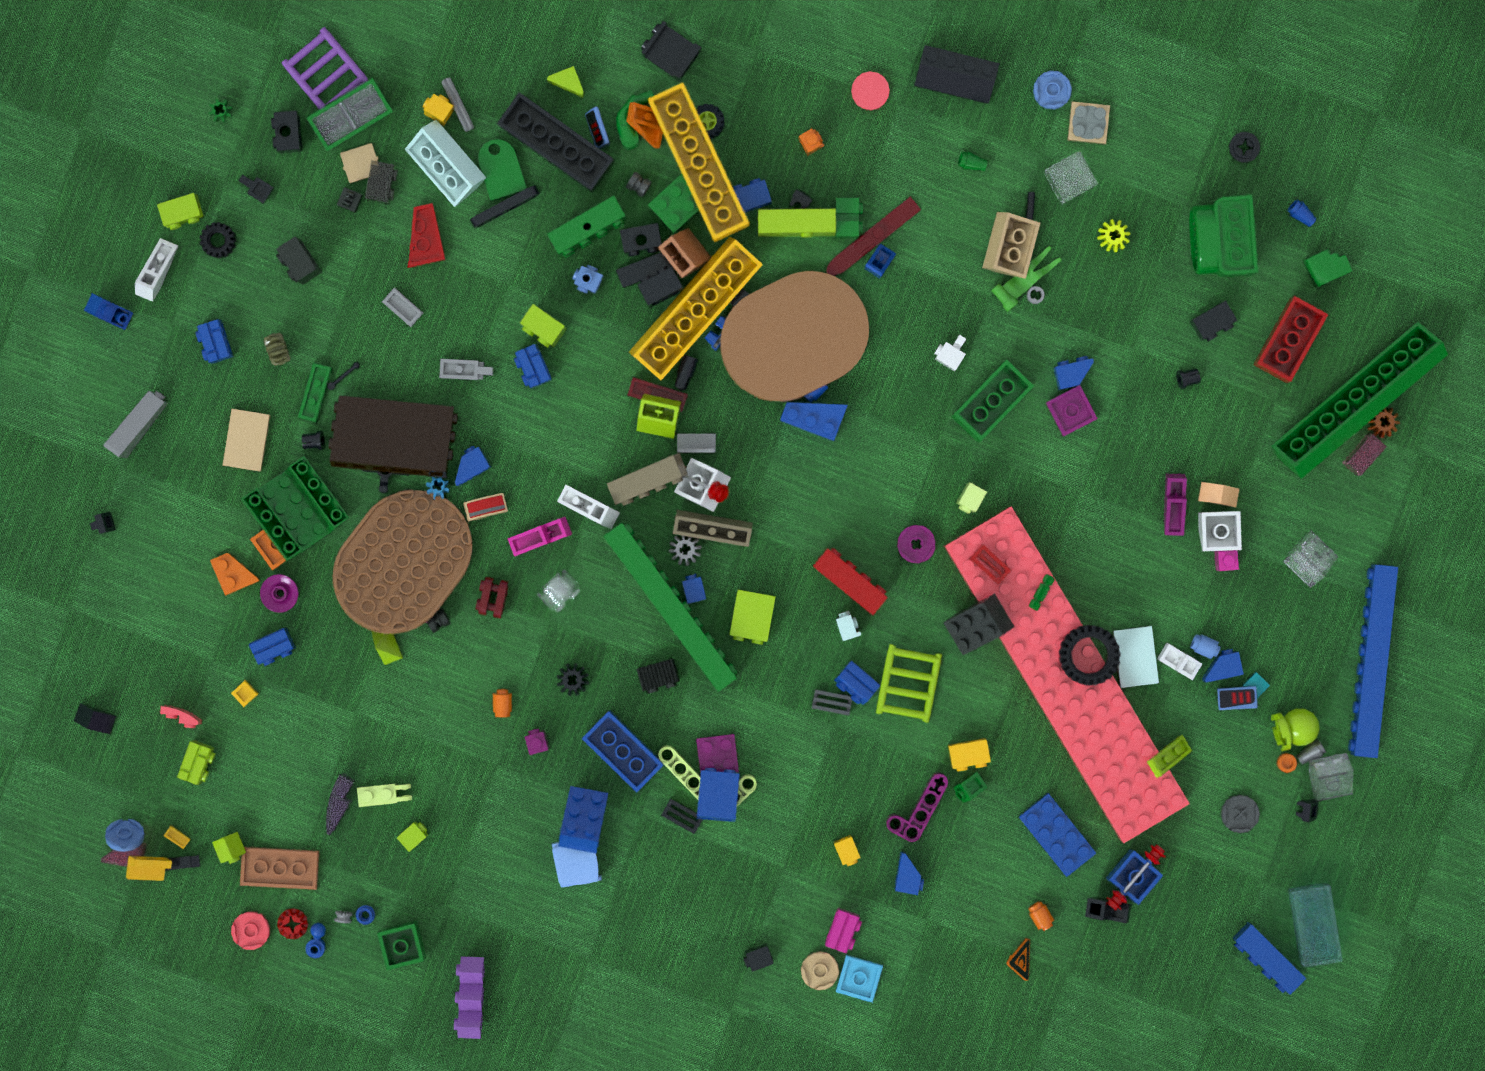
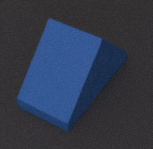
[864,243,896,279]

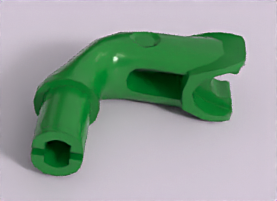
[616,90,654,151]

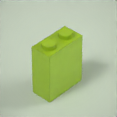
[730,589,776,645]

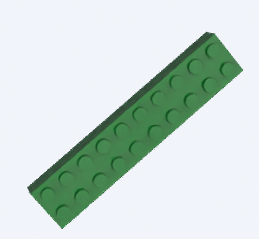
[1271,322,1448,479]
[603,523,738,692]

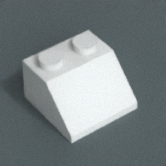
[1198,511,1242,551]

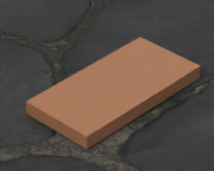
[240,847,320,890]

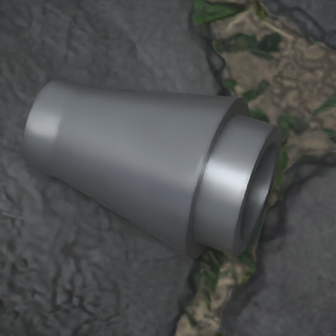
[1296,739,1326,765]

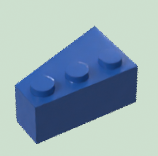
[780,402,848,441]

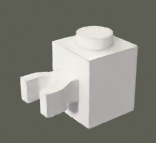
[934,335,966,371]

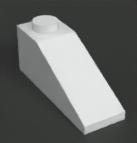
[135,238,178,301]
[557,485,620,529]

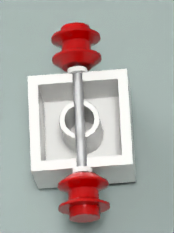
[674,458,731,512]

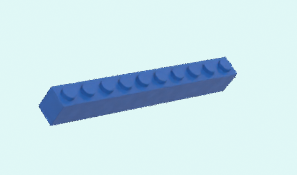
[1348,564,1398,758]

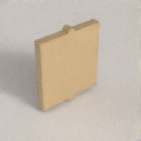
[340,143,382,183]

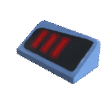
[585,107,610,149]
[1217,686,1258,710]

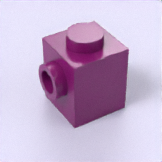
[525,728,550,755]

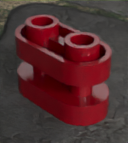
[475,577,509,619]

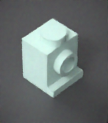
[836,611,861,641]

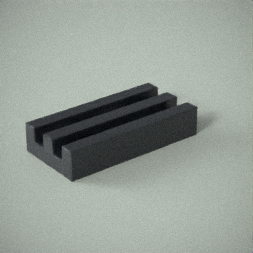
[661,798,703,834]

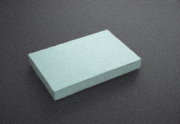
[1113,626,1159,688]

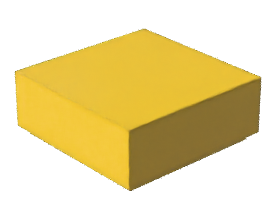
[231,680,258,707]

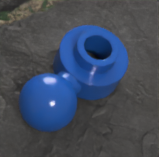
[305,923,326,958]

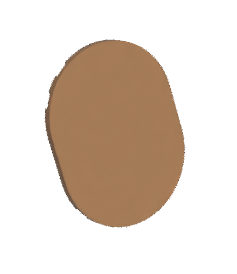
[720,271,869,402]
[333,490,472,634]

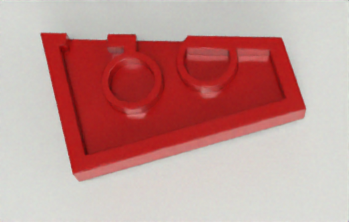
[408,203,446,268]

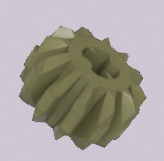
[264,333,290,366]

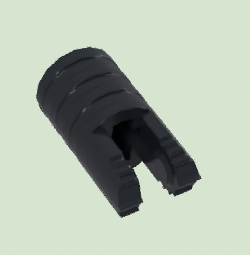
[675,355,699,391]

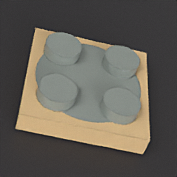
[1067,102,1110,144]

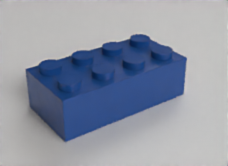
[582,710,664,792]

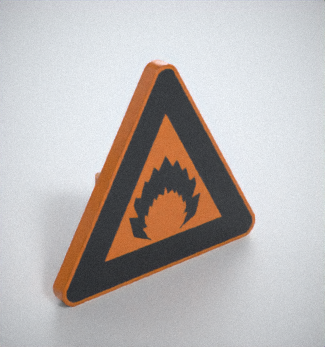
[1007,938,1030,981]

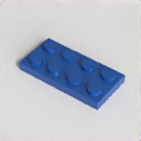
[1018,793,1096,877]

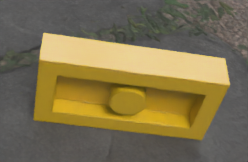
[126,856,172,881]

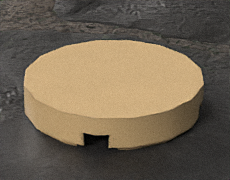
[801,951,839,990]

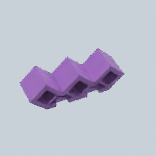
[454,957,485,1039]

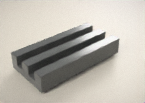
[812,689,852,716]

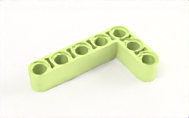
[659,745,757,806]

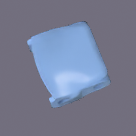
[552,842,602,887]

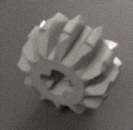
[669,535,702,565]

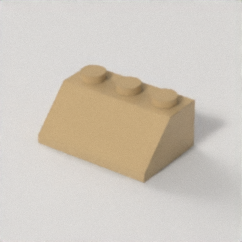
[982,212,1040,279]

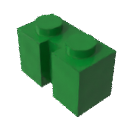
[835,198,863,238]

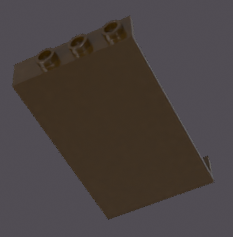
[329,395,458,478]

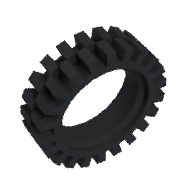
[1059,625,1121,686]

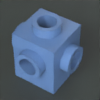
[572,265,604,294]

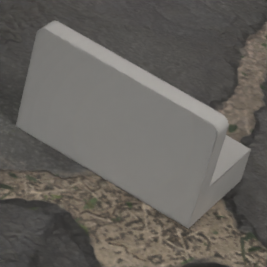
[677,434,716,453]

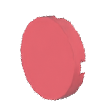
[851,71,890,111]
[231,911,270,950]

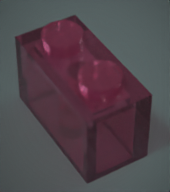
[1342,434,1387,476]

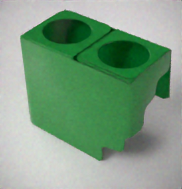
[1303,249,1353,288]

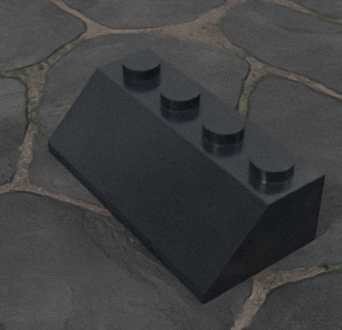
[914,45,999,104]

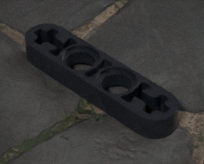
[470,185,540,228]

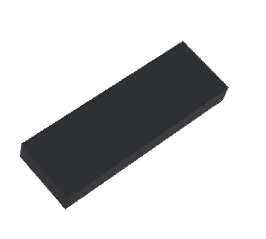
[616,252,674,288]

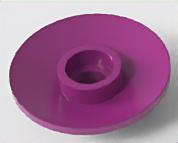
[260,574,299,613]

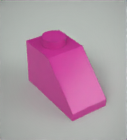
[1214,550,1239,571]

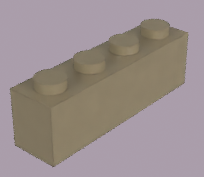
[607,453,688,506]
[673,510,752,547]

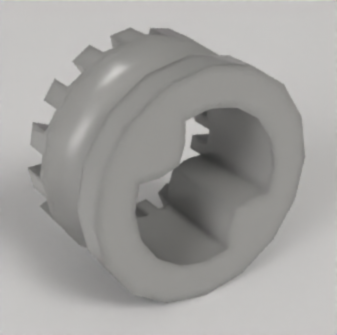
[1027,286,1044,304]
[334,911,353,923]

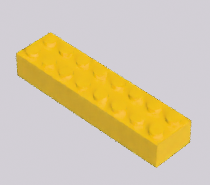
[648,83,749,243]
[629,237,763,380]

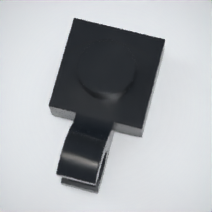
[239,174,274,204]

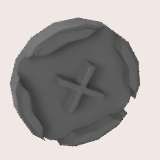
[1220,794,1260,833]

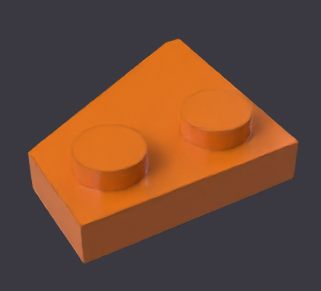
[626,102,663,149]
[210,553,260,595]

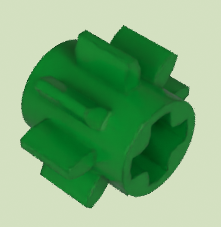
[209,99,233,123]

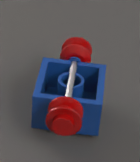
[1106,844,1166,911]

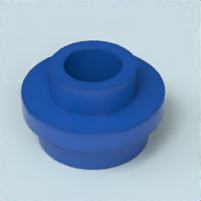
[356,905,375,925]

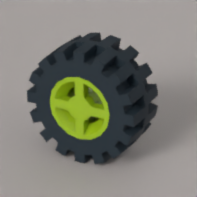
[696,104,725,139]

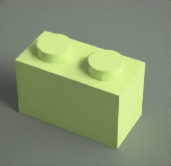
[956,483,987,514]

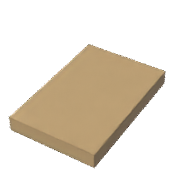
[223,409,271,472]

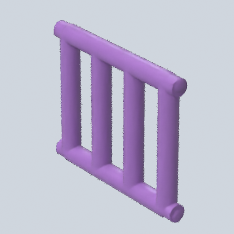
[281,27,368,109]

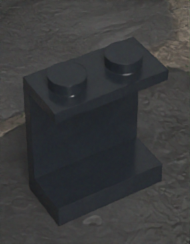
[641,21,702,82]

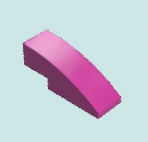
[508,517,572,556]

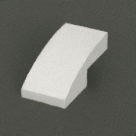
[1157,643,1202,680]

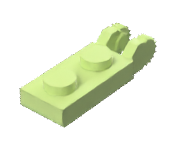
[357,783,412,807]

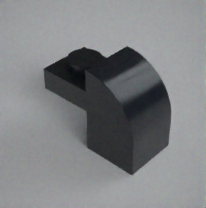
[1085,897,1132,923]

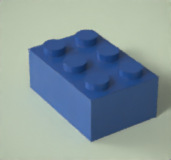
[558,786,608,853]

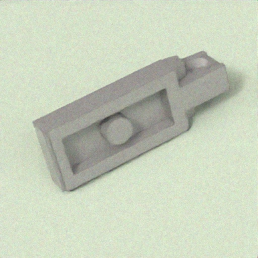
[439,359,494,380]

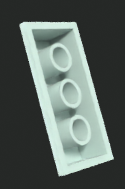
[405,120,486,207]

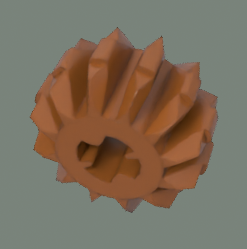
[1367,408,1400,438]

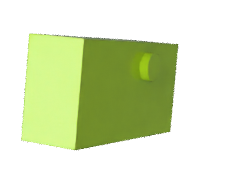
[758,209,836,238]

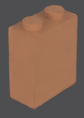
[658,228,711,278]

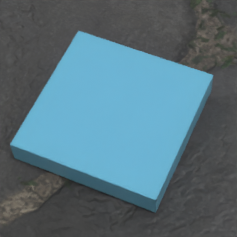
[836,954,883,1003]

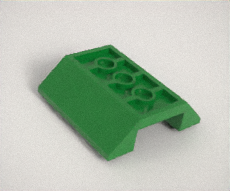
[241,456,349,562]

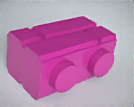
[825,908,862,953]

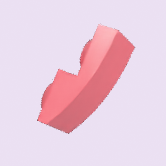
[160,705,202,728]

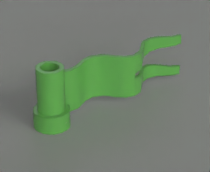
[991,246,1062,312]

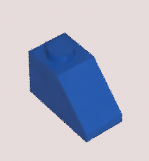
[455,446,491,486]
[1202,649,1244,683]
[894,851,924,895]

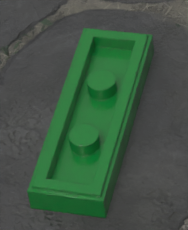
[298,362,332,423]

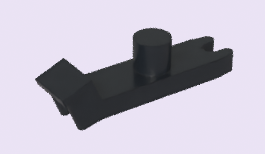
[165,855,200,871]

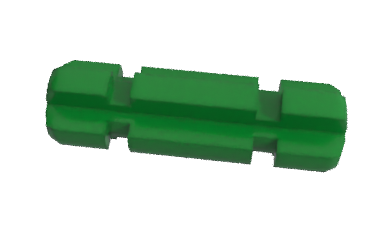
[1029,574,1055,611]

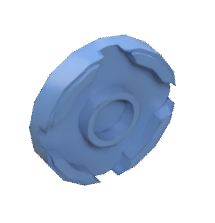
[1033,71,1072,110]
[105,819,144,852]

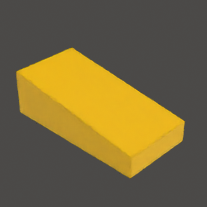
[164,825,190,849]

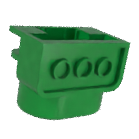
[1189,195,1258,277]

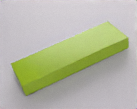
[1147,735,1192,778]

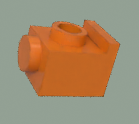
[798,129,824,156]

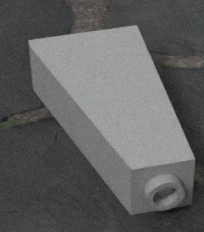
[103,390,168,458]

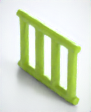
[876,644,942,723]

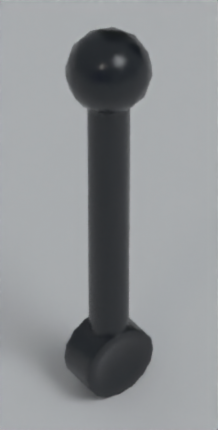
[327,362,360,390]

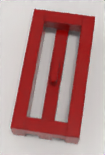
[970,544,1012,585]

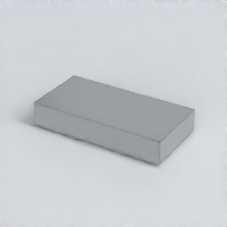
[382,287,424,327]

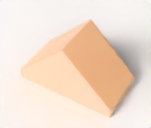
[1198,482,1239,508]

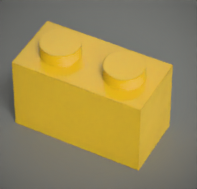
[948,738,991,772]

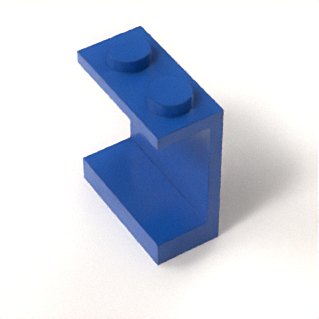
[697,768,740,822]

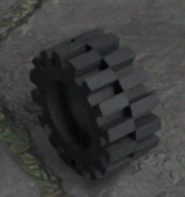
[199,222,237,258]

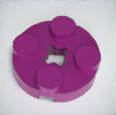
[897,525,935,563]

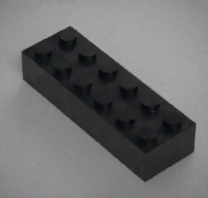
[497,92,614,193]

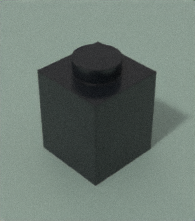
[743,943,774,972]

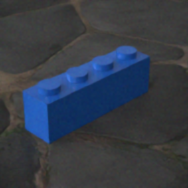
[1233,922,1306,995]

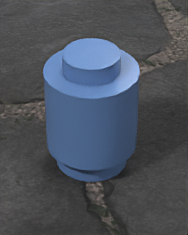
[1190,634,1221,659]

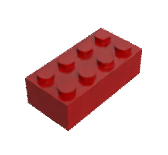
[1253,296,1328,383]
[812,548,888,615]

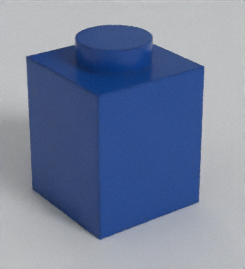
[682,574,706,604]

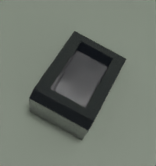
[74,703,117,734]

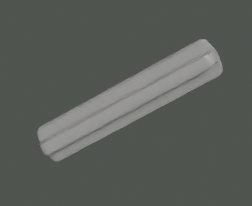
[442,77,474,132]

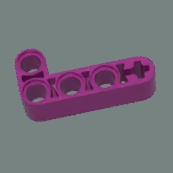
[886,772,948,842]

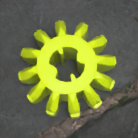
[1097,219,1130,252]

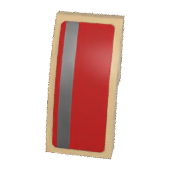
[463,493,508,521]

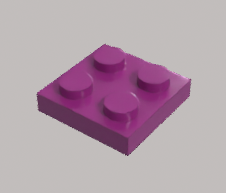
[1046,385,1097,437]
[696,734,739,773]

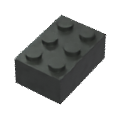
[943,594,1015,655]

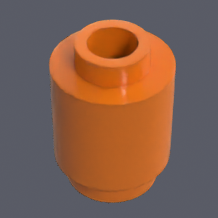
[493,689,512,717]
[1028,901,1054,931]

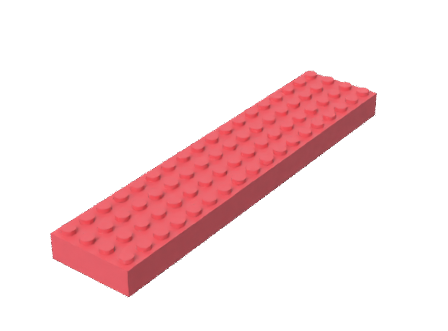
[944,506,1190,843]

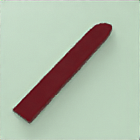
[826,196,921,276]

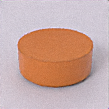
[1277,753,1297,773]

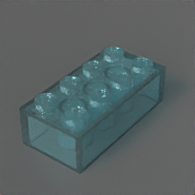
[1288,883,1343,968]

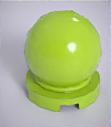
[1271,709,1320,751]

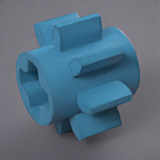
[426,477,449,500]

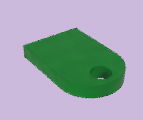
[478,139,527,202]

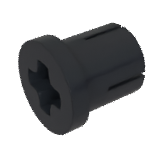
[1176,368,1201,389]
[302,431,325,450]

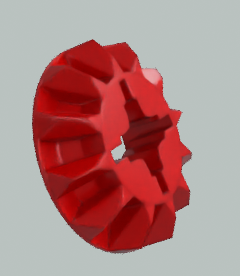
[277,909,308,940]

